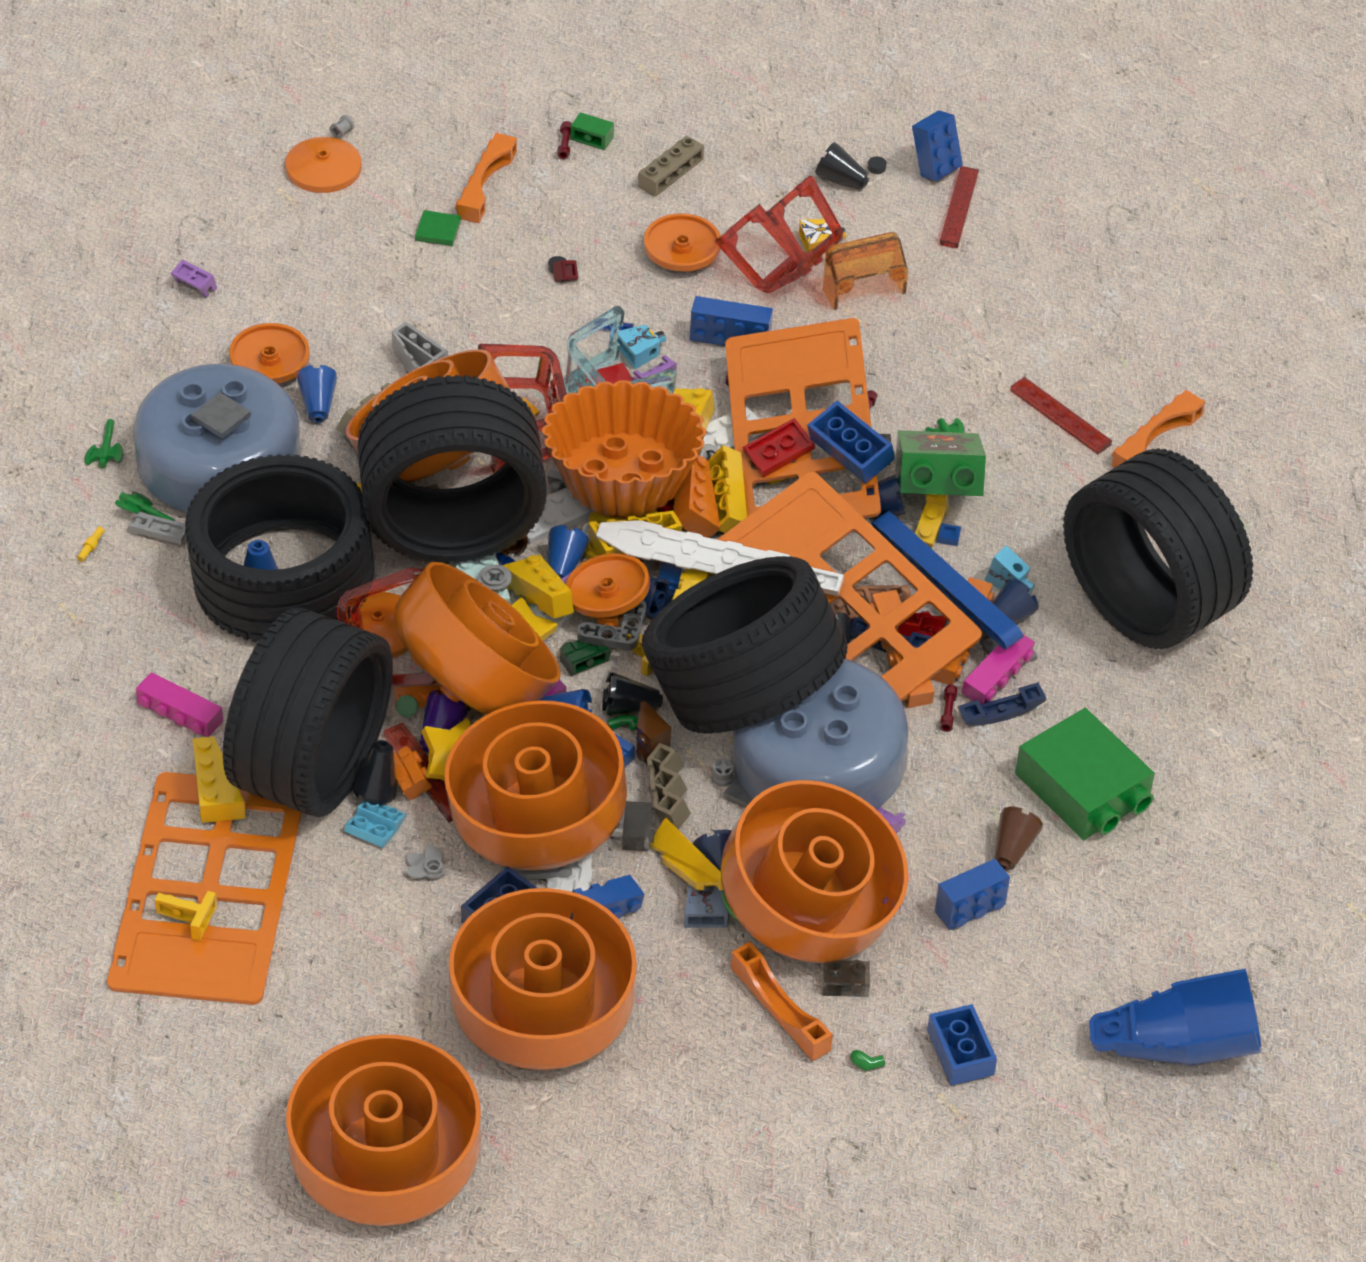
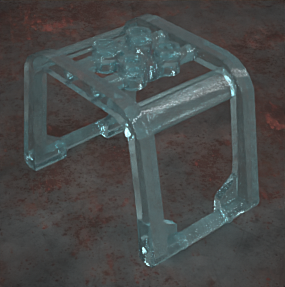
[562,306,677,396]

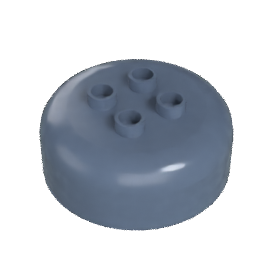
[133,364,301,512]
[732,659,908,809]

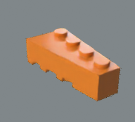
[674,455,721,538]

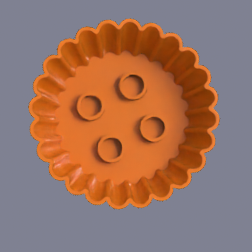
[542,380,706,518]

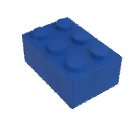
[912,110,963,181]
[935,859,1010,930]
[927,1004,997,1086]

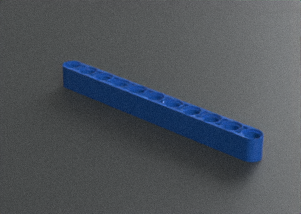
[871,511,1023,650]

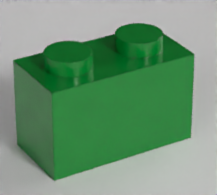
[571,112,614,150]

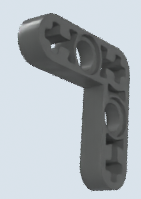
[577,600,646,650]

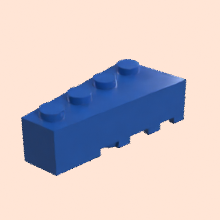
[570,875,645,920]

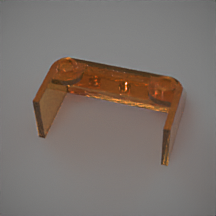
[823,232,908,310]

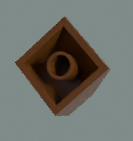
[636,701,671,765]

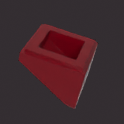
[553,260,578,282]

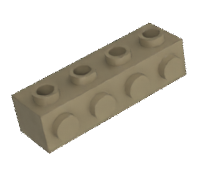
[638,135,704,197]

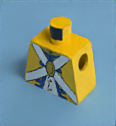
[798,219,846,258]

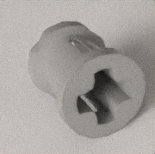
[329,115,354,139]

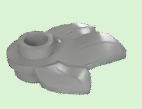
[405,844,445,879]

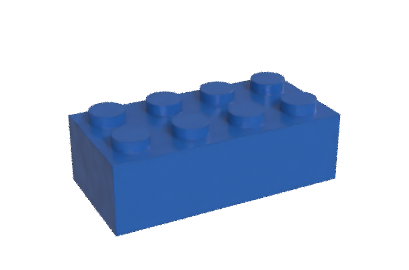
[690,296,773,346]
[807,400,895,484]

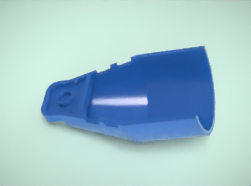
[1089,968,1262,1066]

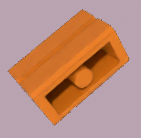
[394,746,432,800]

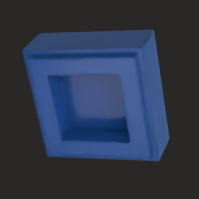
[937,524,961,546]

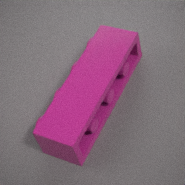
[961,634,1035,705]
[136,672,223,737]

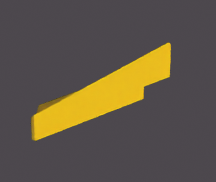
[650,818,723,890]

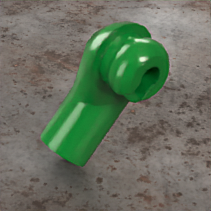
[607,715,638,731]
[850,1050,885,1071]

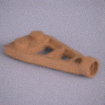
[830,584,911,622]

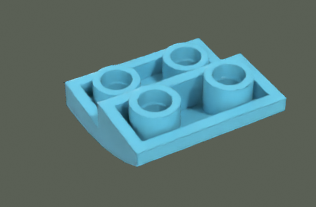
[344,800,406,848]

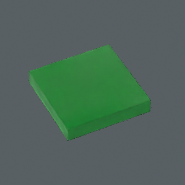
[415,210,461,246]

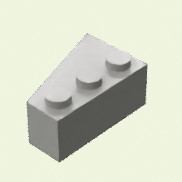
[392,322,448,372]

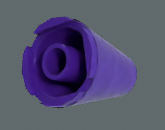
[419,691,469,753]

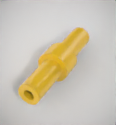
[77,526,105,562]

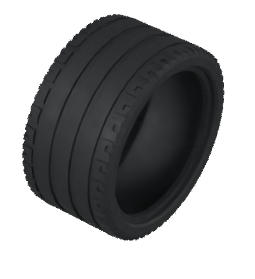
[358,375,547,564]
[1063,448,1253,649]
[185,454,374,642]
[642,556,848,734]
[223,608,393,817]

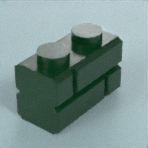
[560,633,610,676]

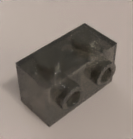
[622,801,656,852]
[822,960,870,997]

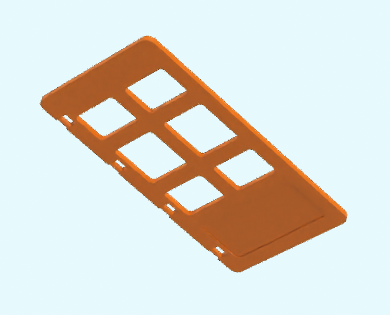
[725,318,881,519]
[717,472,982,701]
[107,772,302,1005]

